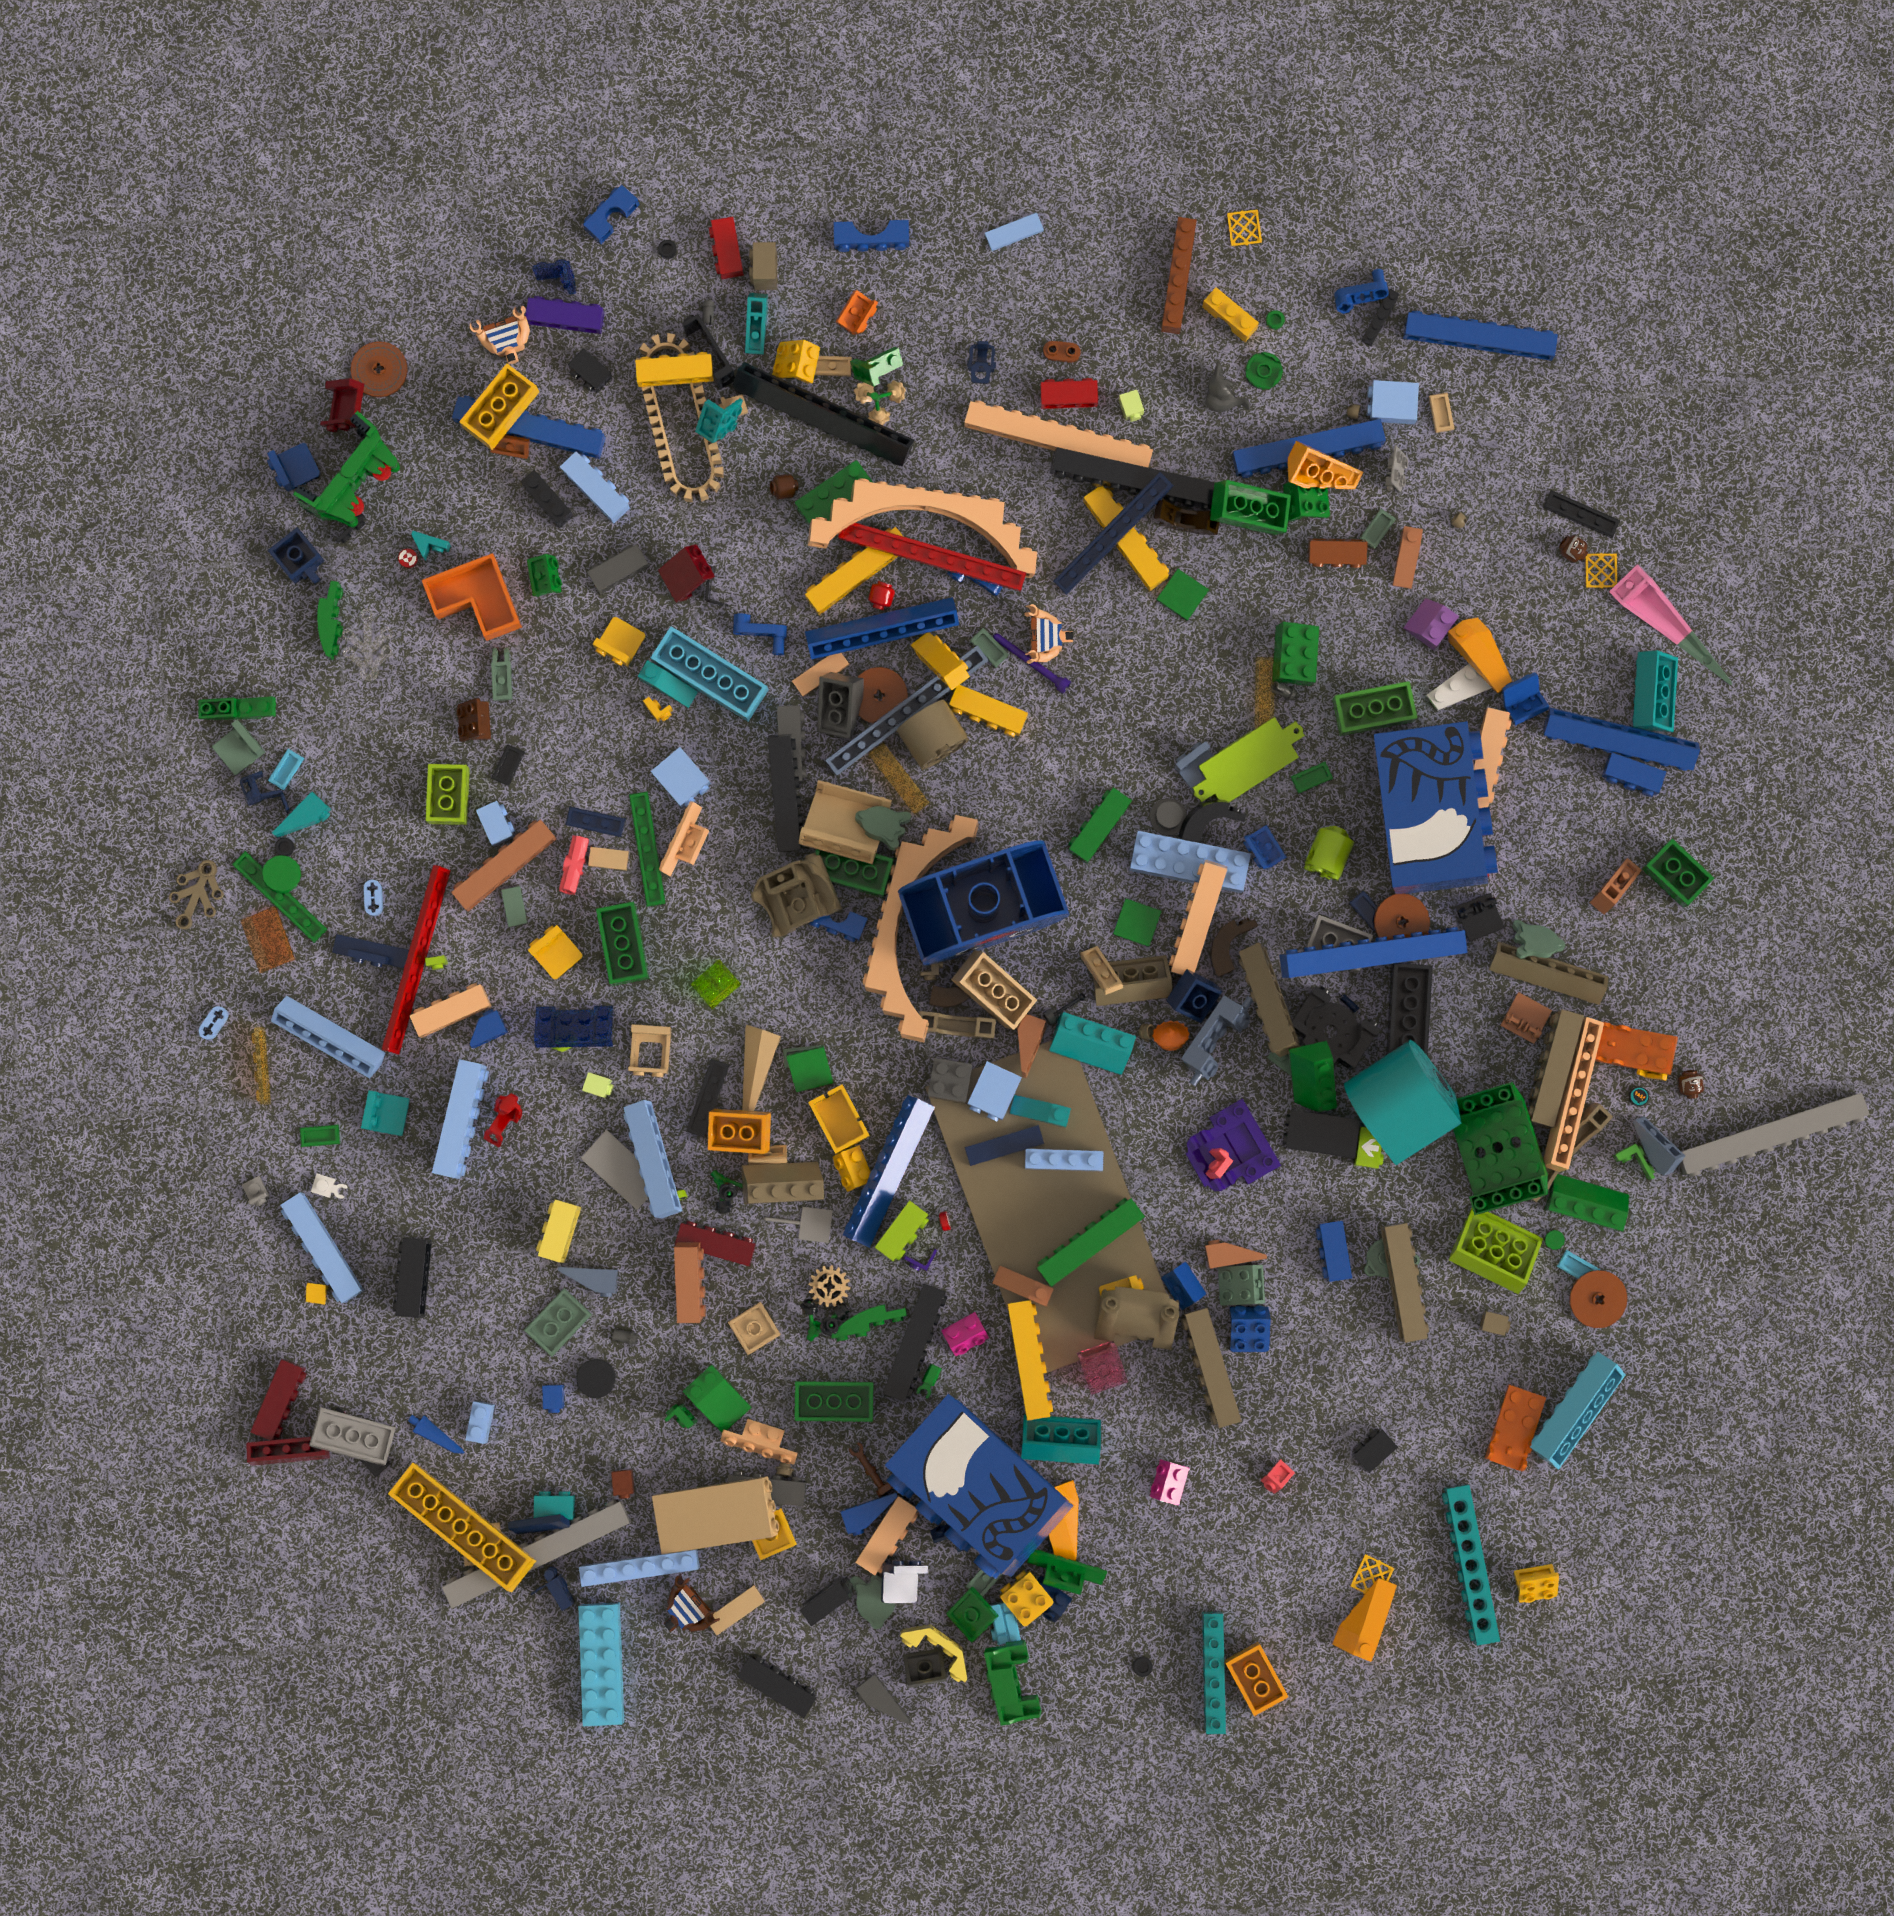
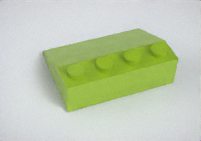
[1448,1208,1543,1294]

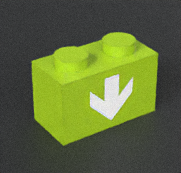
[1354,1127,1384,1169]

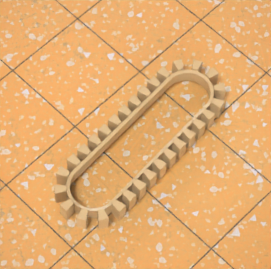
[636,333,724,503]

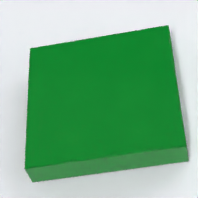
[1156,569,1209,621]
[1113,898,1162,947]
[786,1045,833,1092]
[946,1587,999,1643]

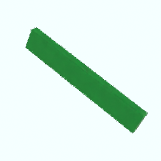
[629,791,666,907]
[232,851,328,943]

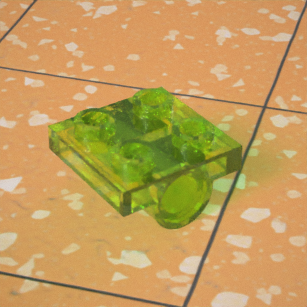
[691,959,741,1009]

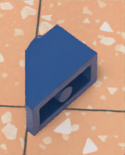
[470,1009,508,1049]

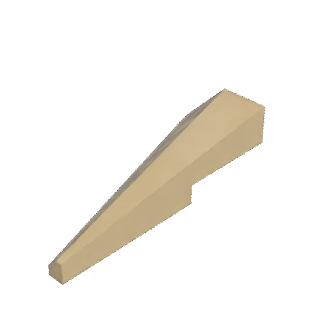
[742,1025,781,1111]

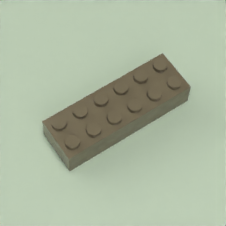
[1527,1009,1584,1129]
[1180,1308,1242,1428]

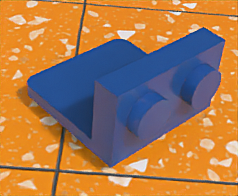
[267,443,321,492]
[1502,672,1549,726]
[1243,825,1287,870]
[1230,1305,1271,1352]

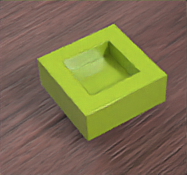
[425,955,448,970]

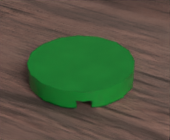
[1245,352,1283,390]
[262,855,301,893]

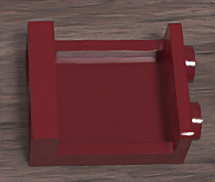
[320,378,365,432]
[658,544,715,603]

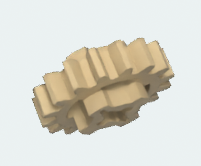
[808,1265,850,1307]

